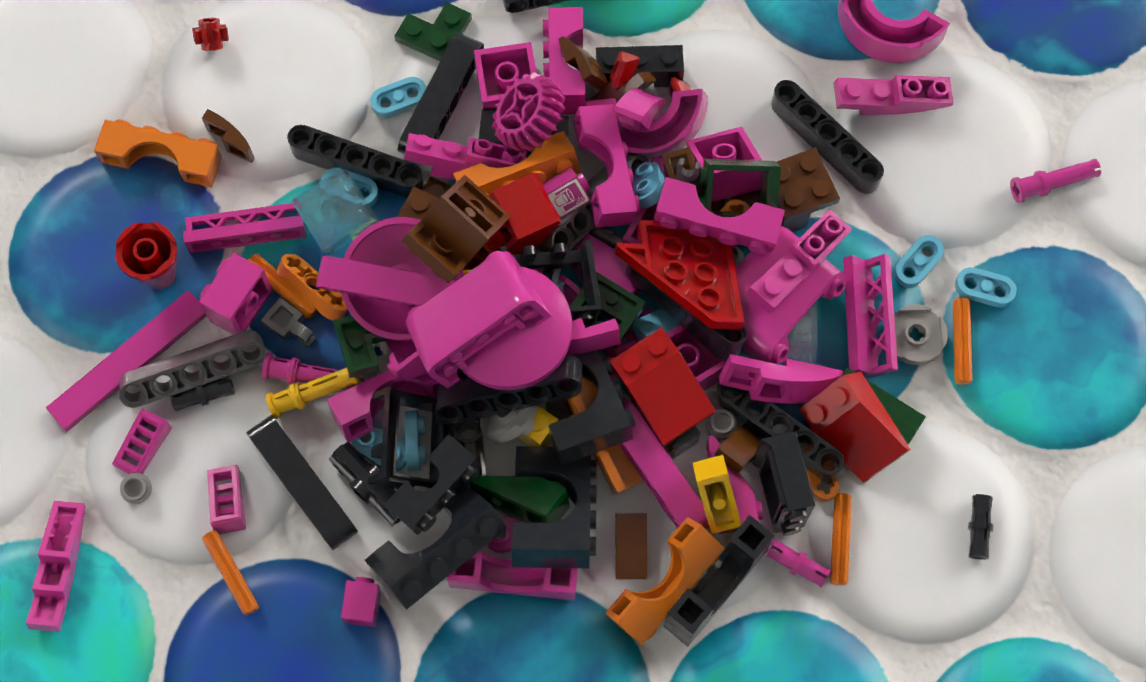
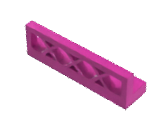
[183,202,307,253]
[843,254,898,378]

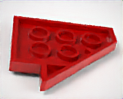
[615,220,744,330]

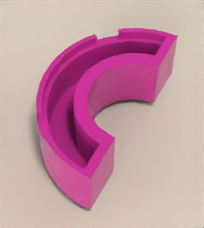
[838,0,950,63]
[586,89,708,159]

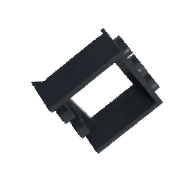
[499,240,602,324]
[367,386,452,491]
[752,432,816,536]

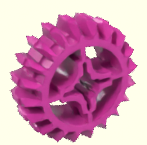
[492,72,566,153]

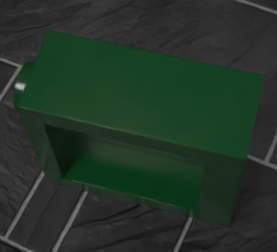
[698,159,781,217]

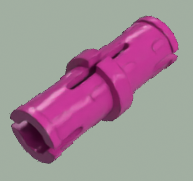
[766,539,831,587]

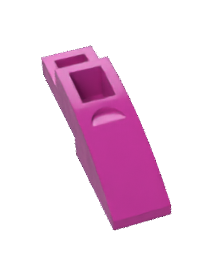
[833,75,954,115]
[613,88,666,131]
[404,133,526,179]
[747,209,852,313]
[719,354,843,404]

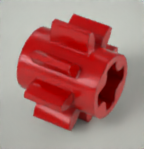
[192,17,229,51]

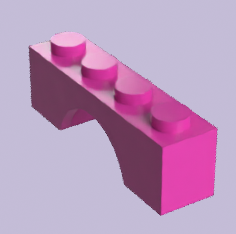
[543,7,585,114]
[573,104,640,228]
[653,177,785,254]
[327,370,442,443]
[447,552,578,601]

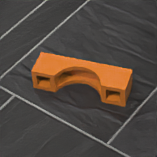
[94,119,222,188]
[453,131,581,195]
[605,517,725,645]

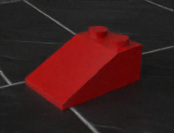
[610,327,716,446]
[799,372,911,483]

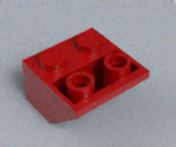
[488,173,562,255]

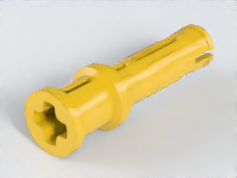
[266,368,360,419]

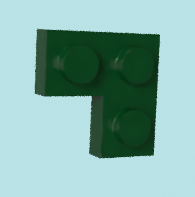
[394,2,472,61]
[333,316,389,378]

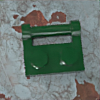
[570,272,646,349]

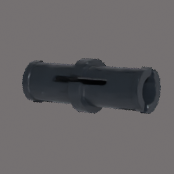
[170,376,235,411]
[968,494,993,560]

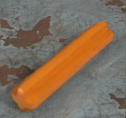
[248,253,318,319]
[953,298,972,385]
[830,493,852,586]
[202,530,259,616]

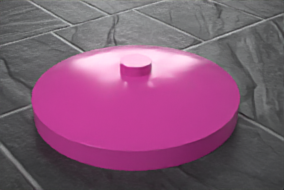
[341,217,464,341]
[460,267,572,390]

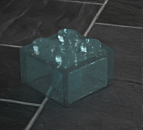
[291,168,379,254]

